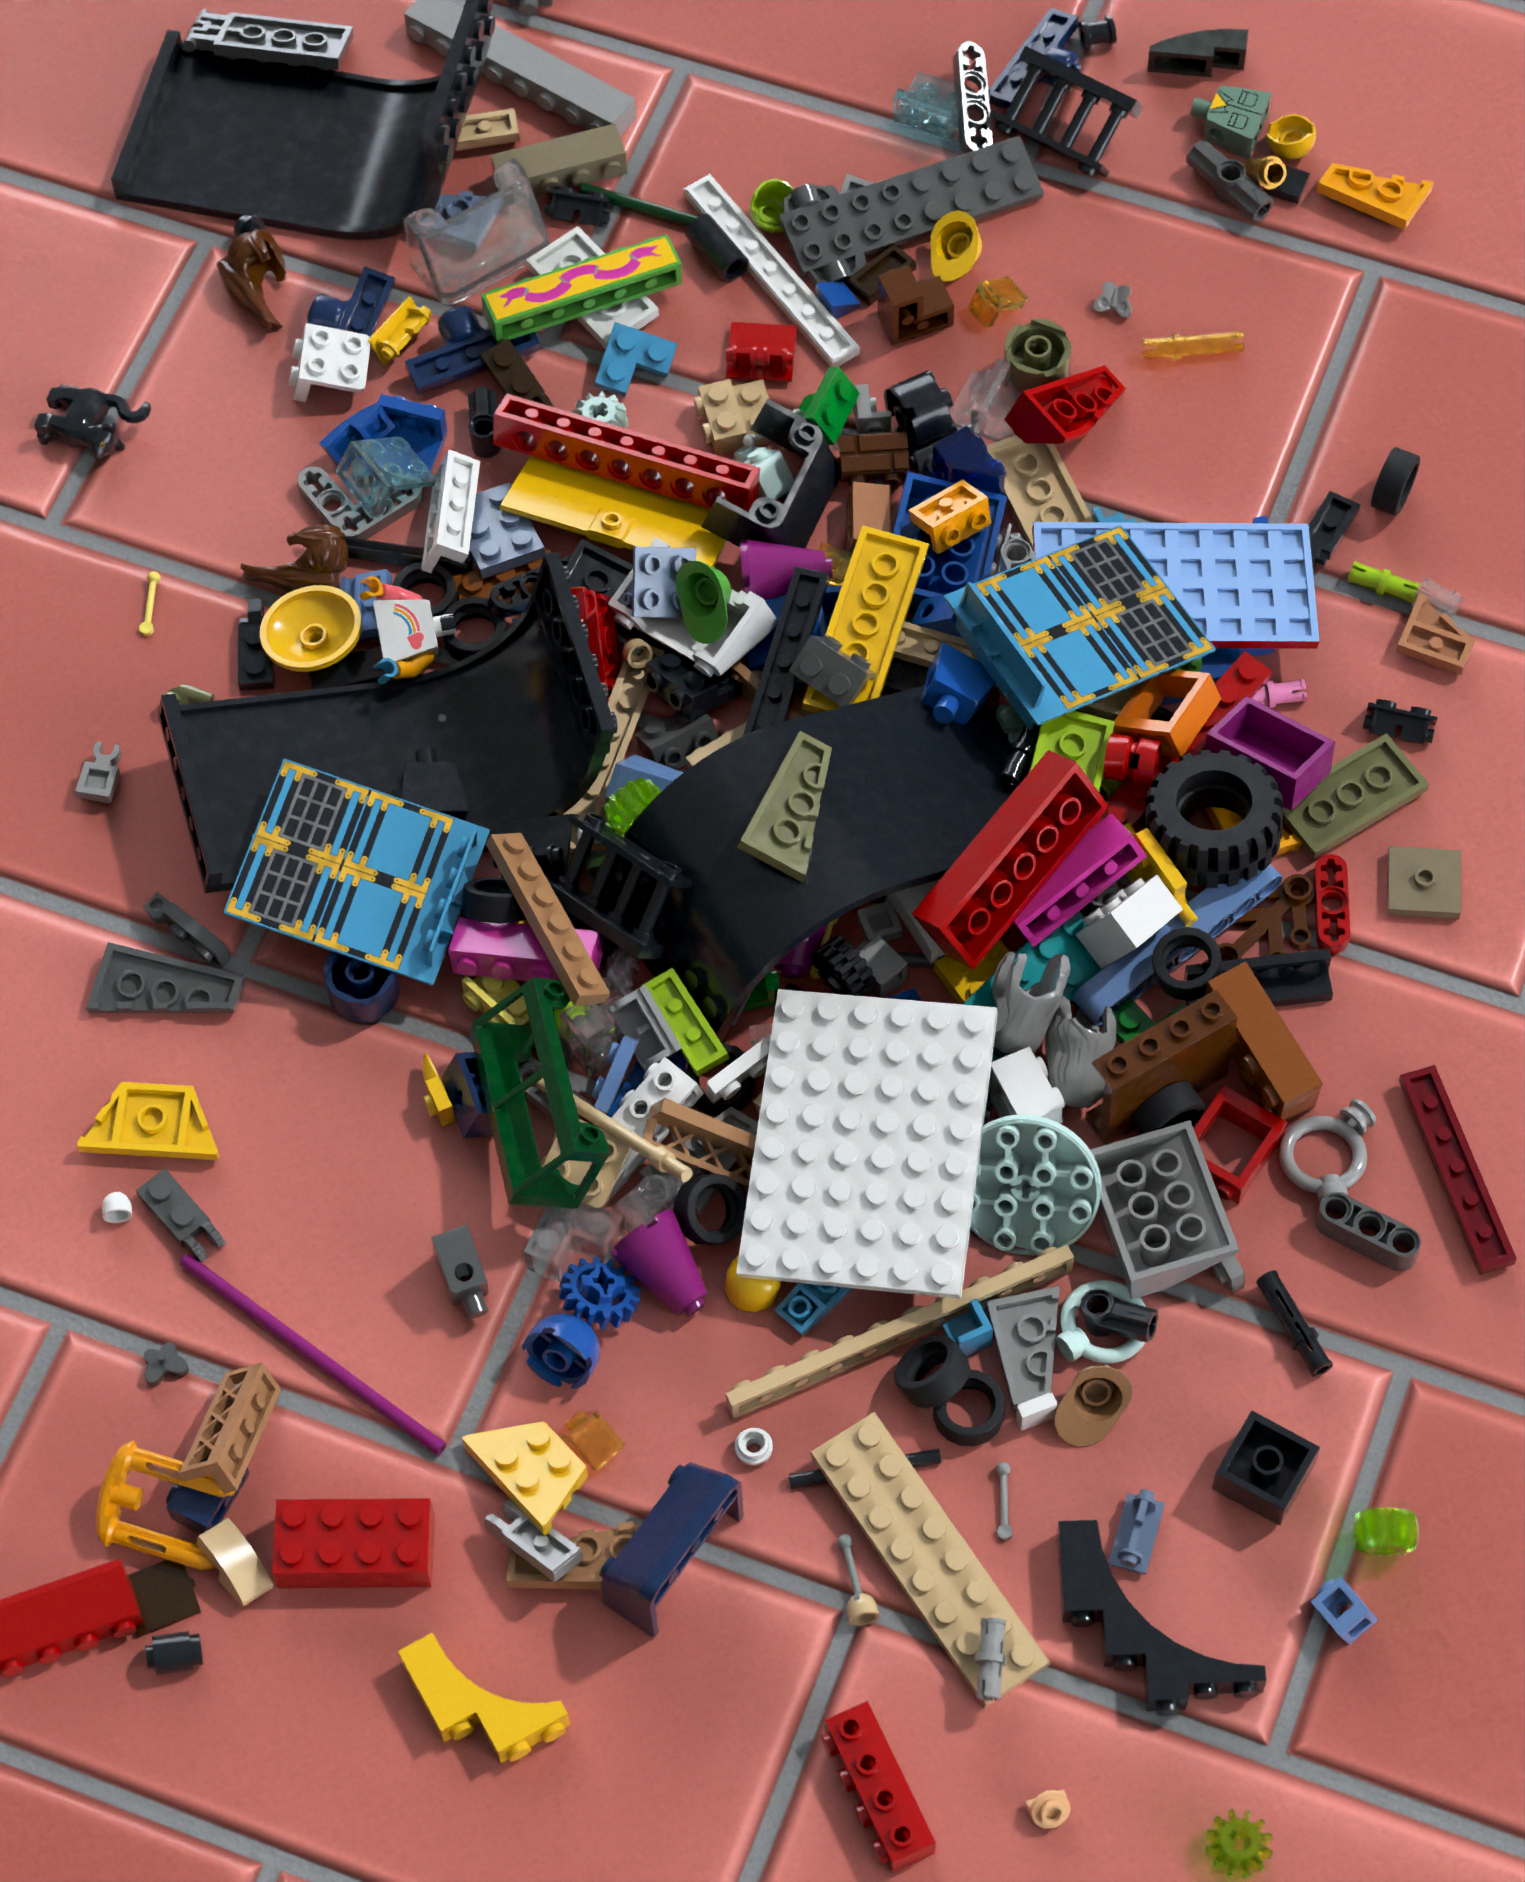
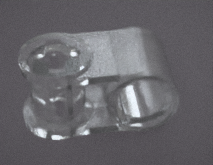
[611,1173,683,1233]

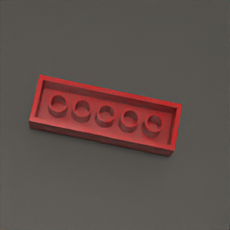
[912,750,1109,970]

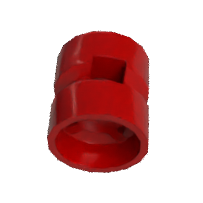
[1103,733,1162,786]

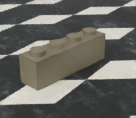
[491,124,628,205]

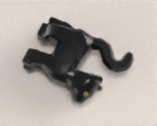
[34,384,151,460]

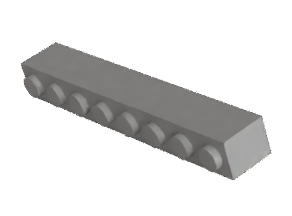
[404,0,636,137]

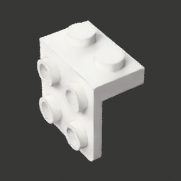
[289,323,370,402]

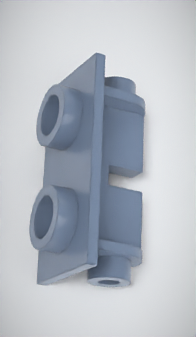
[1108,1489,1165,1575]

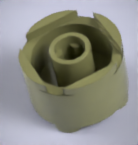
[1003,319,1072,394]

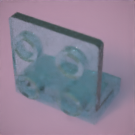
[893,72,976,142]
[335,436,437,517]

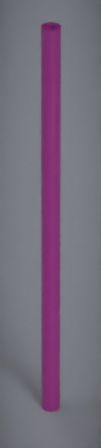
[179,1253,447,1456]

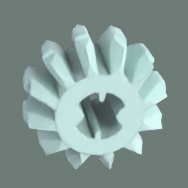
[572,391,628,429]

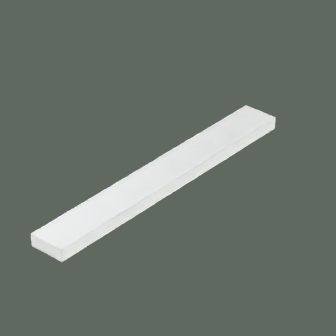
[683,174,860,367]

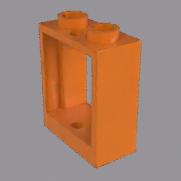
[1113,669,1221,758]

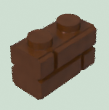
[838,431,909,486]

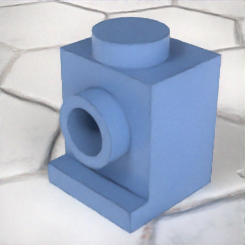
[1311,1576,1379,1645]

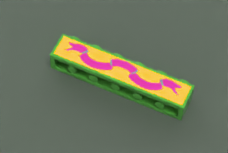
[481,234,682,344]

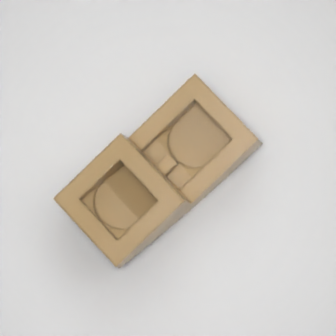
[196,1517,273,1607]

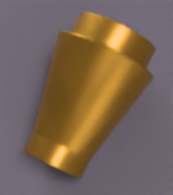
[1244,156,1287,189]

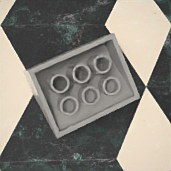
[1090,1120,1239,1300]

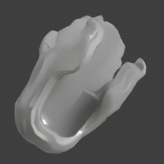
[992,952,1070,1054]
[1044,996,1116,1108]

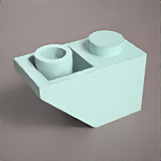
[731,445,795,500]

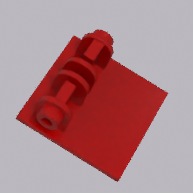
[726,322,797,382]

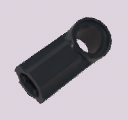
[468,387,501,458]
[1080,1288,1159,1343]

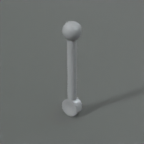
[996,1462,1012,1541]

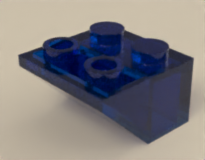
[932,426,1006,495]

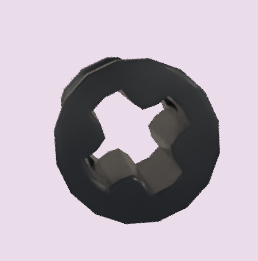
[1078,15,1117,50]

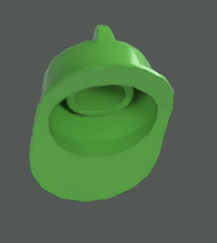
[675,561,732,644]

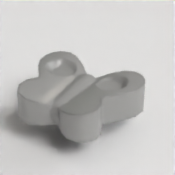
[1093,281,1132,317]

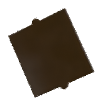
[128,1560,201,1638]

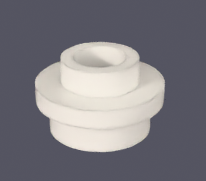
[735,1428,773,1466]

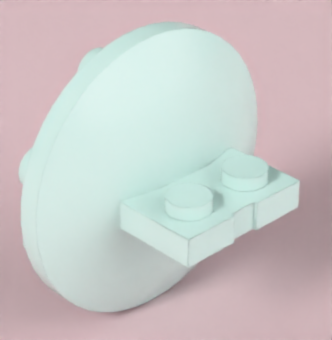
[970,1115,1102,1256]

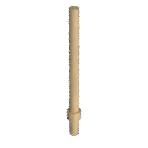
[536,1078,693,1182]

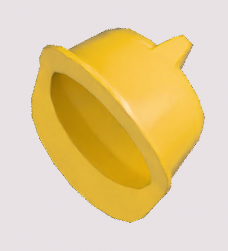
[930,210,982,282]

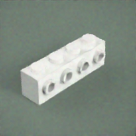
[598,1057,704,1204]

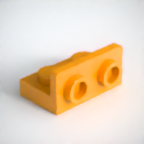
[908,479,991,554]

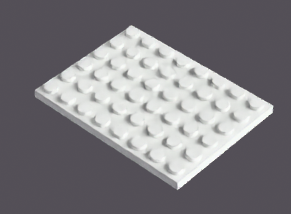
[736,989,998,1299]

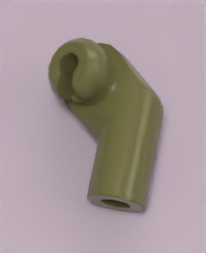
[163,684,215,705]

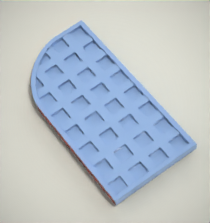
[1032,522,1319,649]

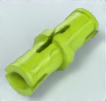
[1347,561,1420,604]

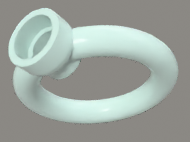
[1055,1280,1146,1364]

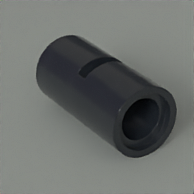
[685,214,749,282]

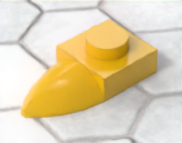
[422,1053,455,1126]

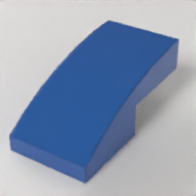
[319,403,395,468]

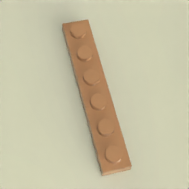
[486,833,610,1006]

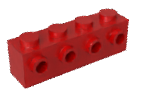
[821,1701,936,1873]

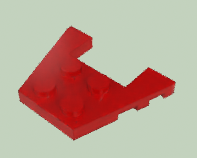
[570,587,621,703]

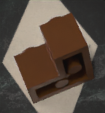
[878,266,954,345]

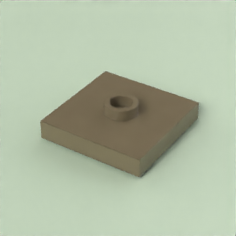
[1387,846,1461,919]

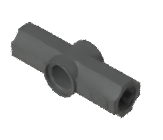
[1186,140,1274,222]

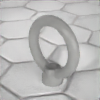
[1278,1116,1367,1203]

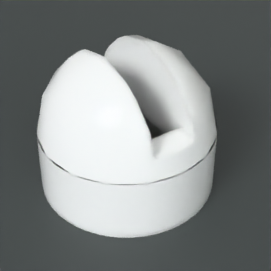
[102,1192,132,1223]

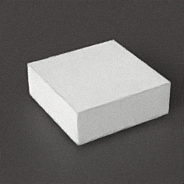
[1016,1393,1058,1431]

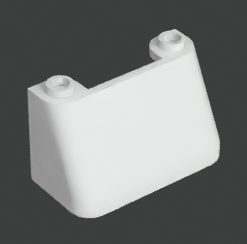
[608,537,778,678]

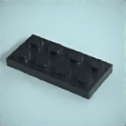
[566,539,677,654]

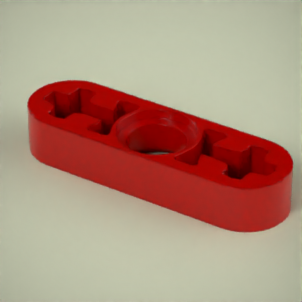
[1313,854,1350,954]

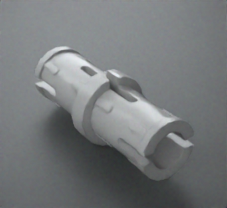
[975,1617,1007,1701]

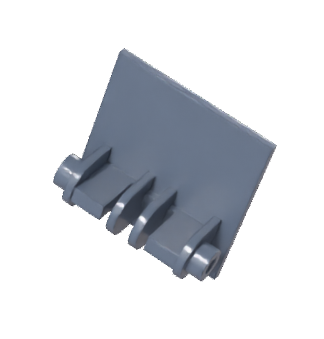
[622,546,696,618]

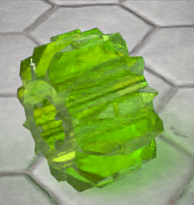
[603,777,661,835]
[1353,1507,1419,1556]
[1205,1809,1273,1879]

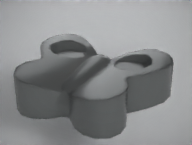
[144,1342,189,1387]

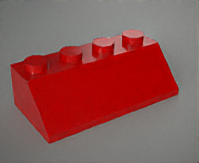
[0,1558,144,1677]

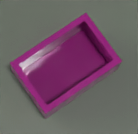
[1205,696,1335,811]

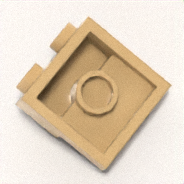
[693,379,773,455]

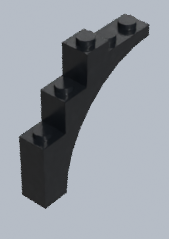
[1057,1520,1266,1716]

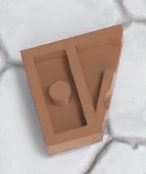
[1396,593,1475,675]

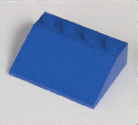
[892,471,1007,614]

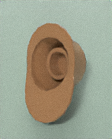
[1054,1364,1132,1446]

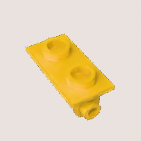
[367,296,432,365]

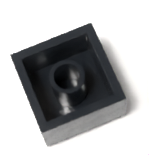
[1212,1410,1320,1526]

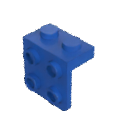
[364,394,448,485]

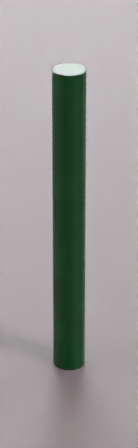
[580,183,698,226]

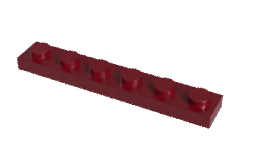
[1399,1065,1517,1275]

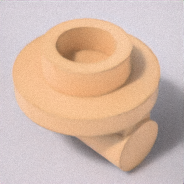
[1025,1789,1070,1829]

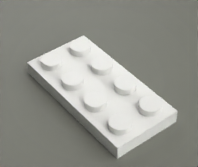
[526,226,659,349]

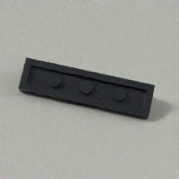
[1183,949,1333,1007]

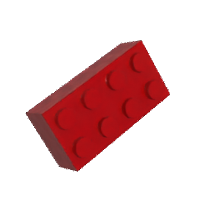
[272,1498,435,1588]

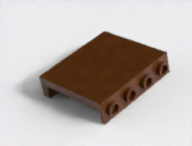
[1085,989,1238,1145]

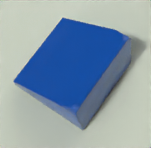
[815,281,861,319]

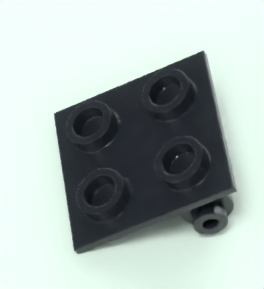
[493,814,572,879]

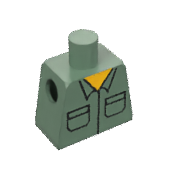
[1190,85,1272,159]

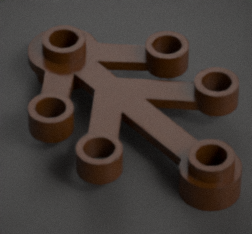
[1218,874,1315,960]

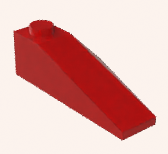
[1004,365,1126,444]

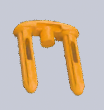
[96,1441,236,1570]

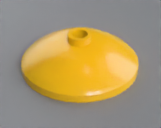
[260,585,363,672]

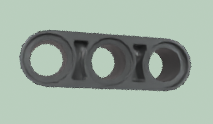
[1316,1192,1421,1271]

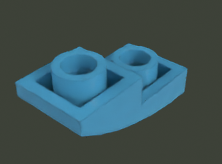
[775,1283,852,1335]

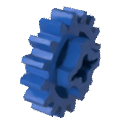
[558,1257,641,1330]

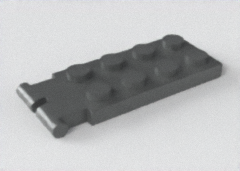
[183,9,353,70]

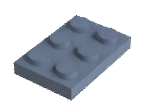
[469,482,545,579]

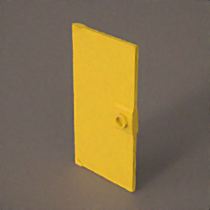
[500,456,728,567]

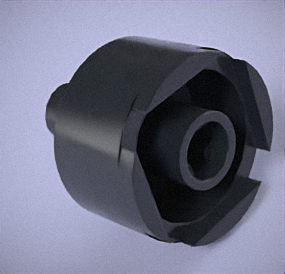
[884,370,956,450]

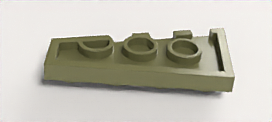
[737,731,832,882]

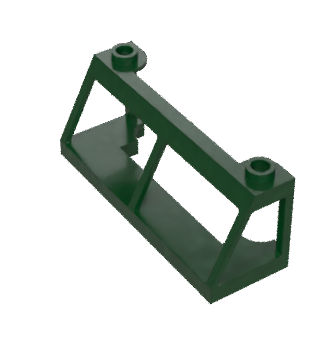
[469,977,610,1209]

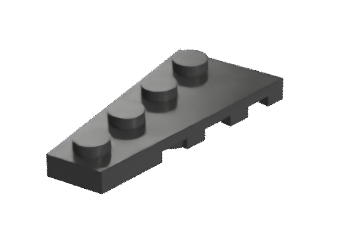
[86,942,246,1013]

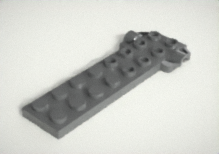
[778,136,1044,285]

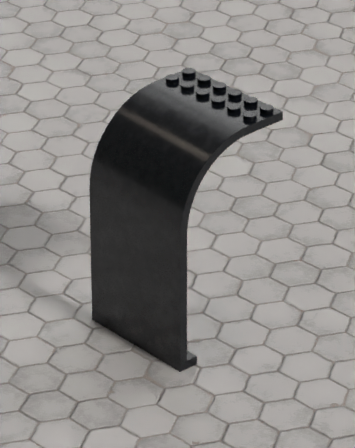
[111,0,495,240]
[158,552,618,893]
[602,686,1031,1042]

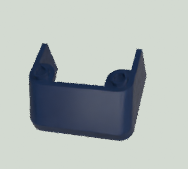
[599,1462,744,1638]

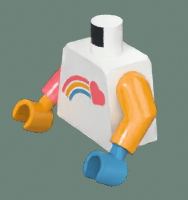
[360,576,456,684]

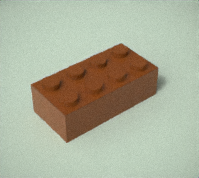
[1204,961,1323,1122]

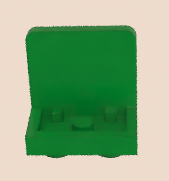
[799,366,860,445]

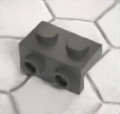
[789,634,877,707]
[635,711,719,769]

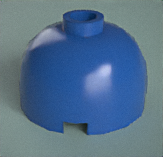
[522,1313,600,1389]

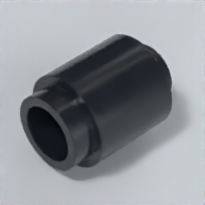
[145,1631,203,1675]

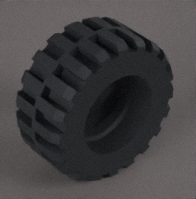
[1145,750,1283,888]

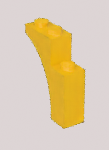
[398,1632,570,1763]

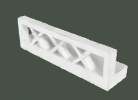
[421,450,480,573]

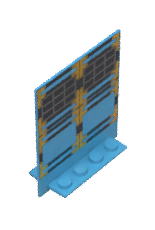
[944,525,1216,730]
[224,759,490,986]

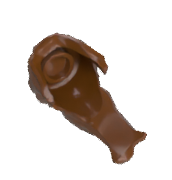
[217,228,286,329]
[240,525,348,592]

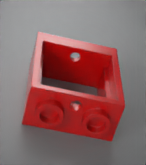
[1194,1085,1287,1205]

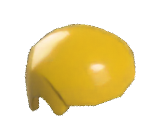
[1266,114,1316,160]
[724,1256,781,1312]

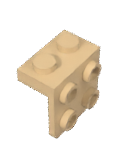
[540,1119,631,1209]

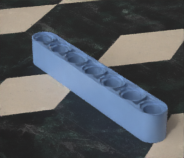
[1072,864,1283,1027]

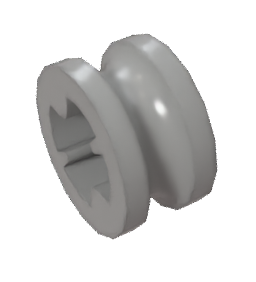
[1340,1098,1377,1136]

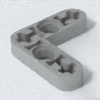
[298,466,423,540]

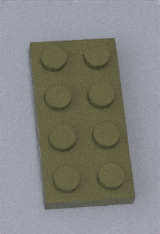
[1282,733,1429,859]

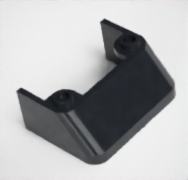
[701,398,841,548]

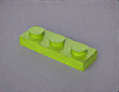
[641,968,729,1077]

